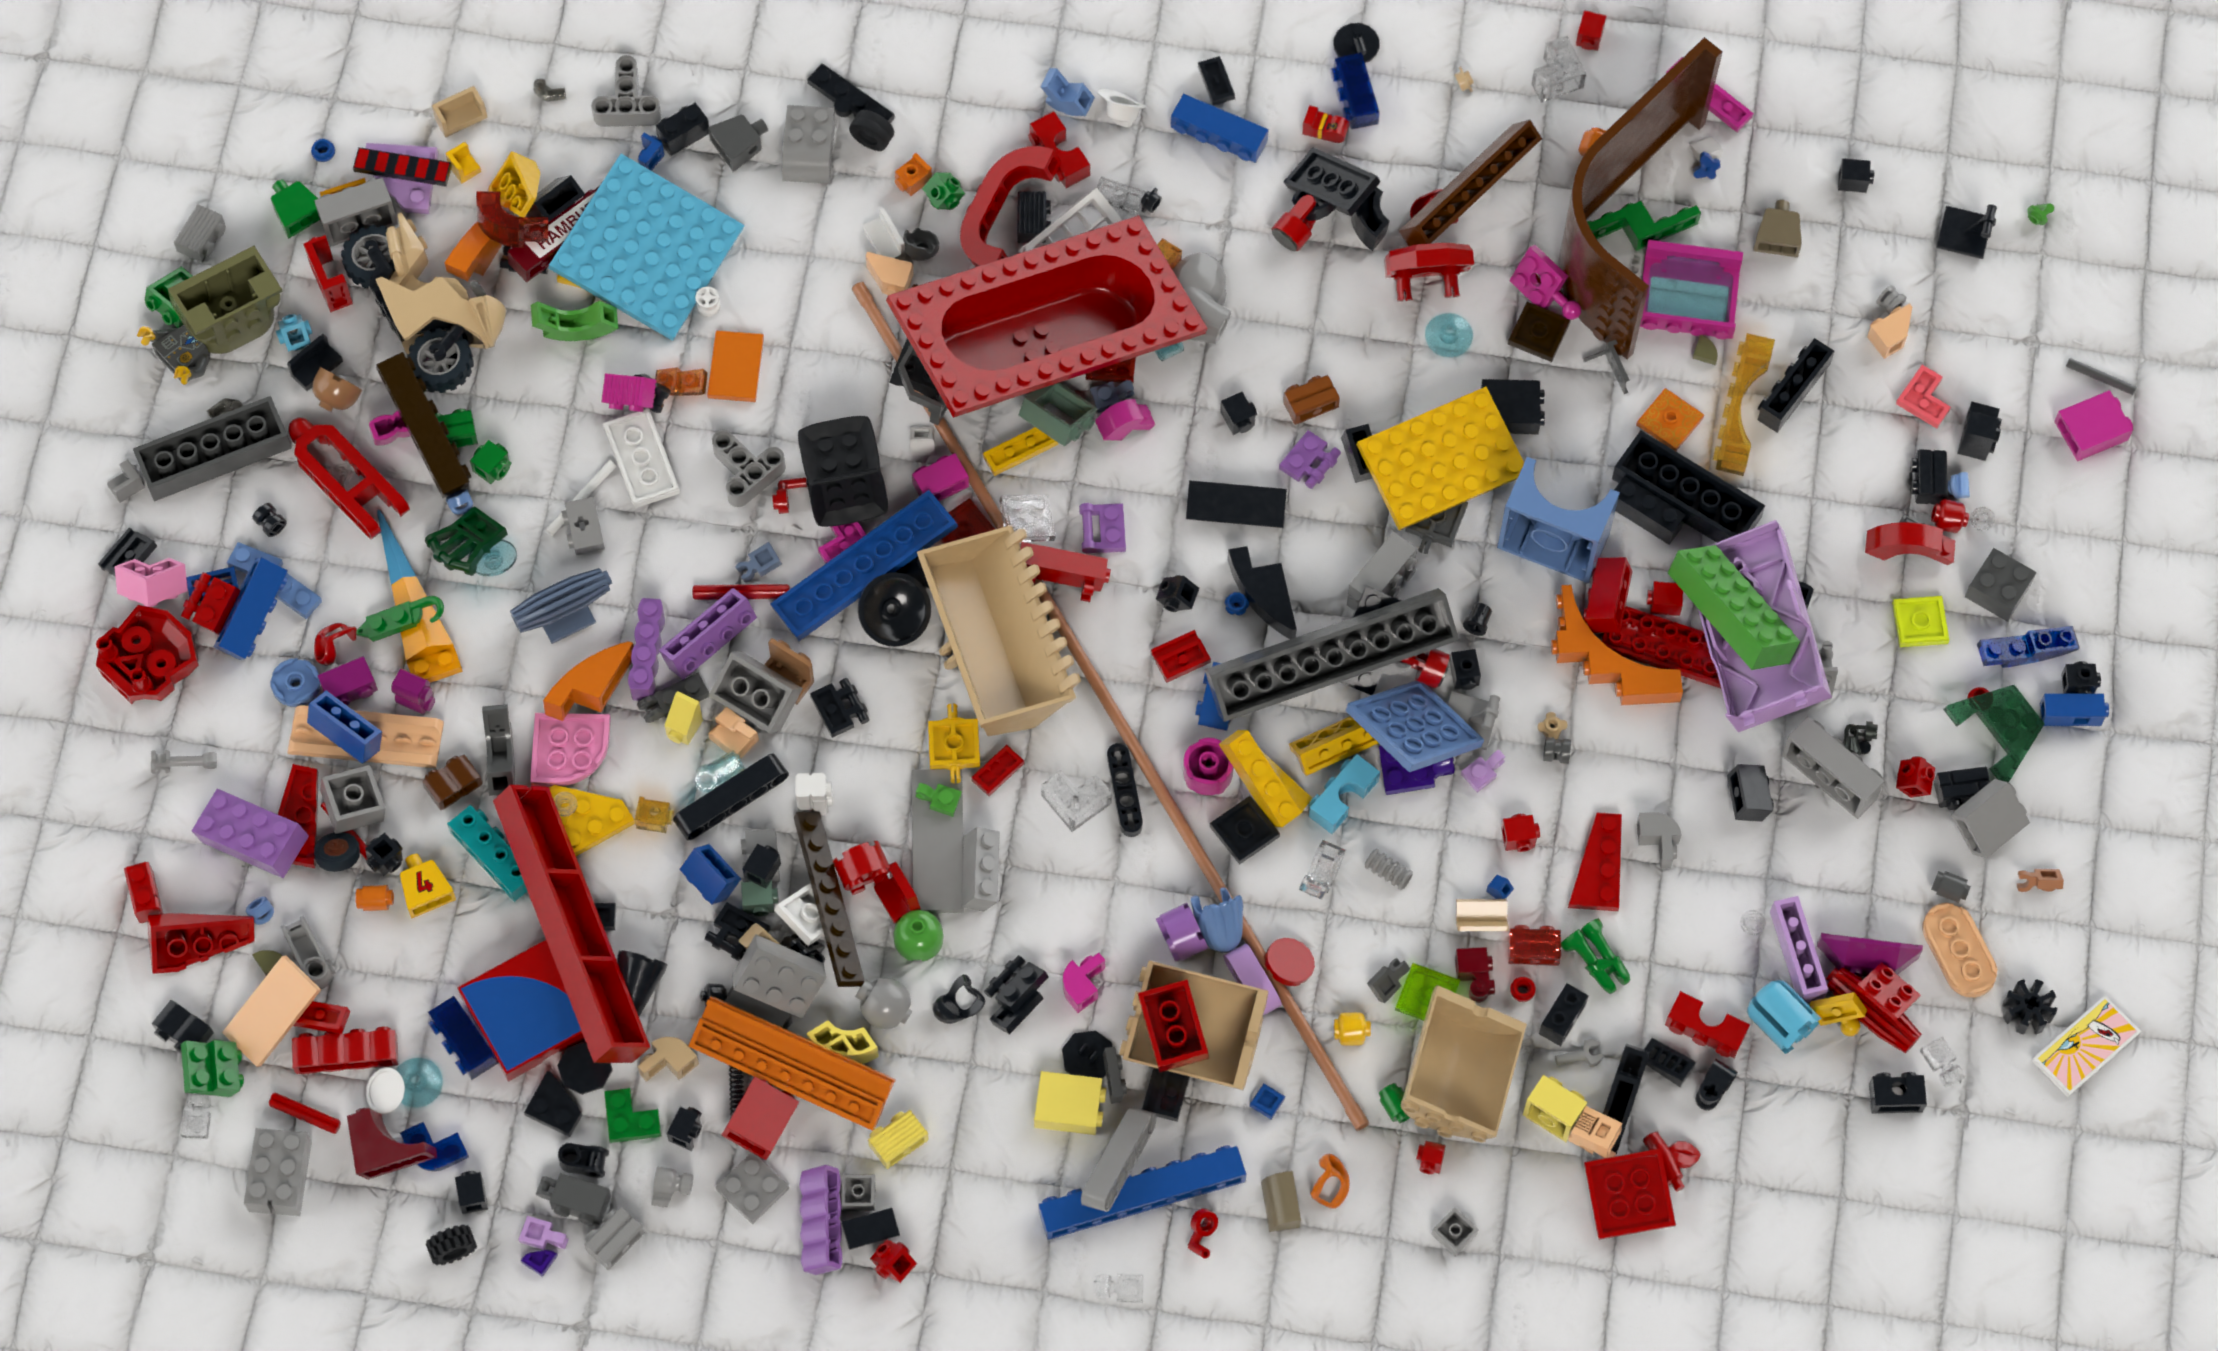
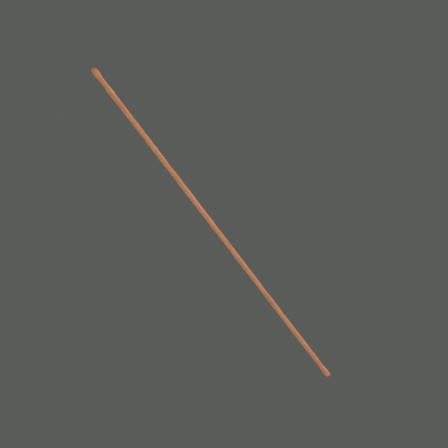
[852,282,1369,1131]

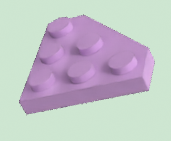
[366,143,438,214]

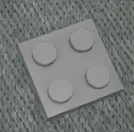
[716,1152,789,1225]

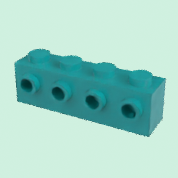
[447,805,528,902]

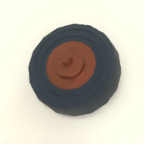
[314,832,360,872]

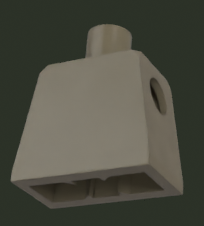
[1753,200,1802,258]

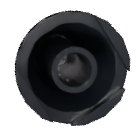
[617,950,668,1017]

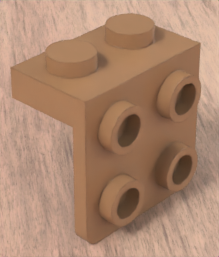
[764,638,814,705]

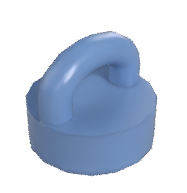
[446,489,473,515]
[245,897,274,925]

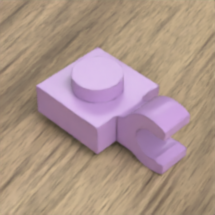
[1461,750,1505,792]
[519,1216,569,1250]

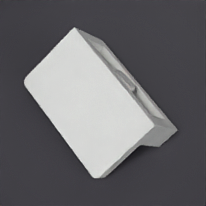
[863,207,906,260]

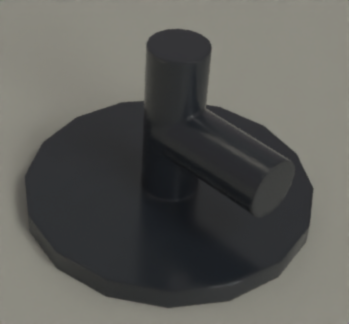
[1333,23,1380,64]

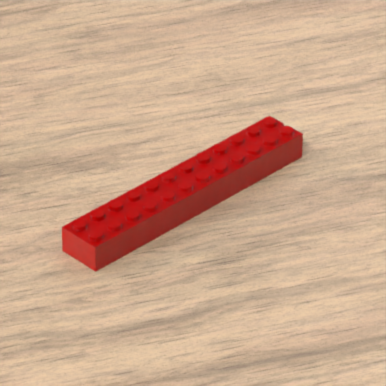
[493,784,650,1063]

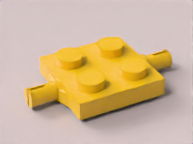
[928,704,980,784]

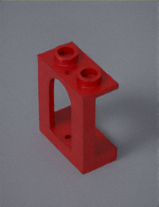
[303,235,353,313]

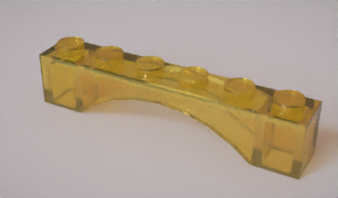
[1712,333,1775,476]

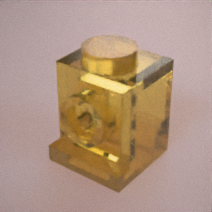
[634,796,674,833]

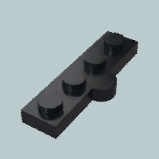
[807,63,895,123]

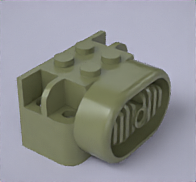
[168,246,283,354]

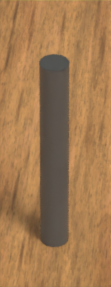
[2066,358,2137,395]

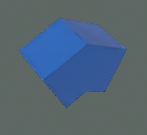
[1486,875,1514,899]

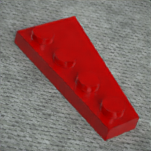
[277,764,318,869]
[1568,812,1622,911]

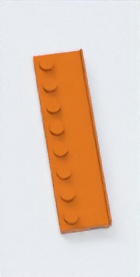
[688,996,896,1130]

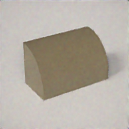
[1261,1171,1301,1232]

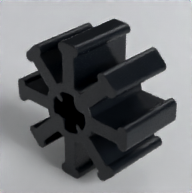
[2002,979,2057,1034]

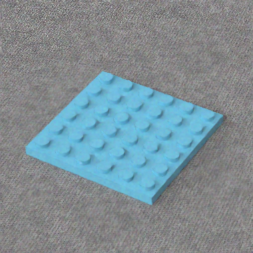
[548,154,745,341]

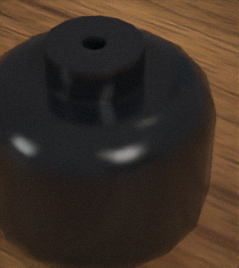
[700,983,727,1006]

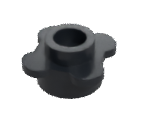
[1141,188,1162,213]

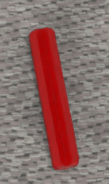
[268,1093,341,1134]

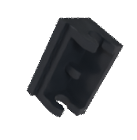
[842,1208,900,1250]

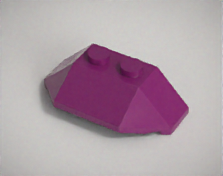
[1817,933,1923,977]

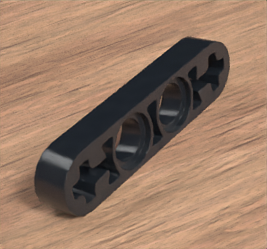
[1107,743,1143,837]

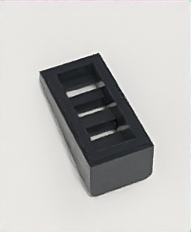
[1644,1038,1696,1087]

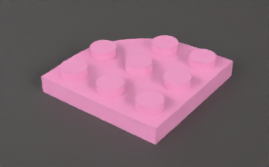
[530,713,611,786]

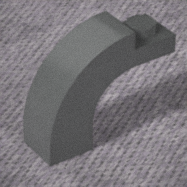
[482,704,515,796]

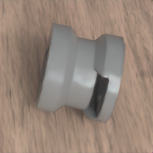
[1876,285,1907,314]

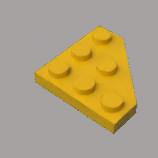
[549,785,635,856]

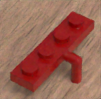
[293,1001,350,1034]

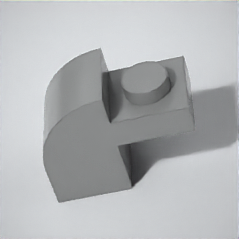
[1637,812,1681,868]

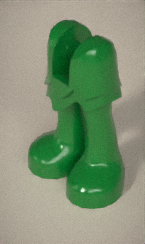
[1560,918,1630,994]

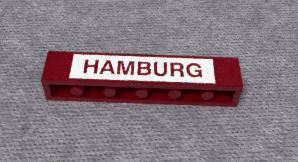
[508,181,603,283]

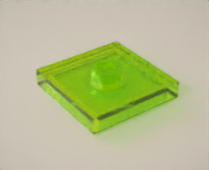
[1395,963,1460,1021]

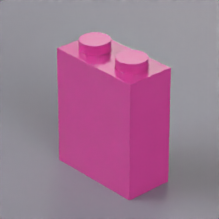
[2054,390,2133,462]

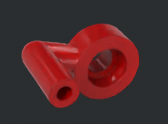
[772,477,807,514]
[1188,1208,1218,1259]

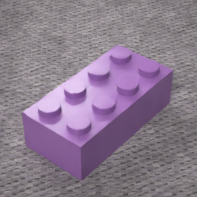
[191,788,309,878]

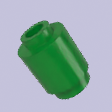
[1379,1083,1410,1123]

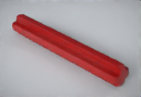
[692,584,790,600]

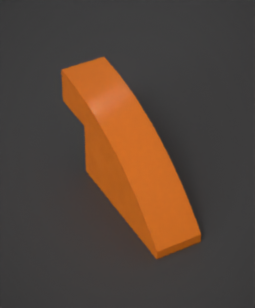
[445,208,518,281]
[543,641,634,721]

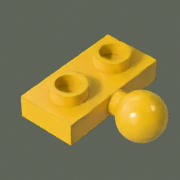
[1809,992,1867,1037]

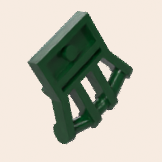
[425,506,508,576]

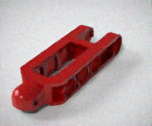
[288,417,410,539]

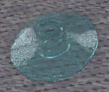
[1425,313,1473,357]
[468,540,517,576]
[396,1058,443,1108]

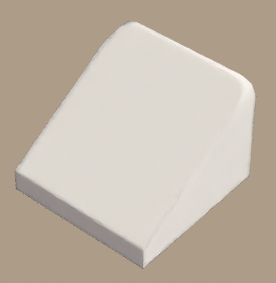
[1690,137,1723,165]
[910,427,935,456]

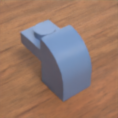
[1040,68,1095,116]

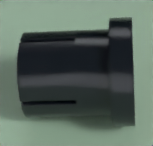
[1463,603,1492,636]

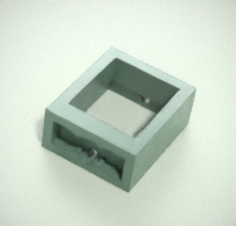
[1018,382,1097,447]

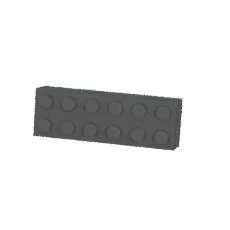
[133,396,292,501]

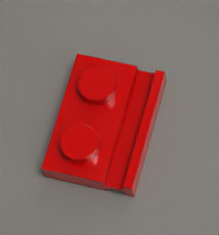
[1150,630,1211,683]

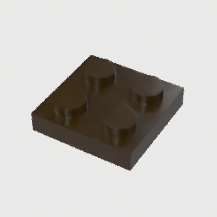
[1508,302,1571,362]

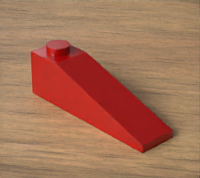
[147,913,255,974]

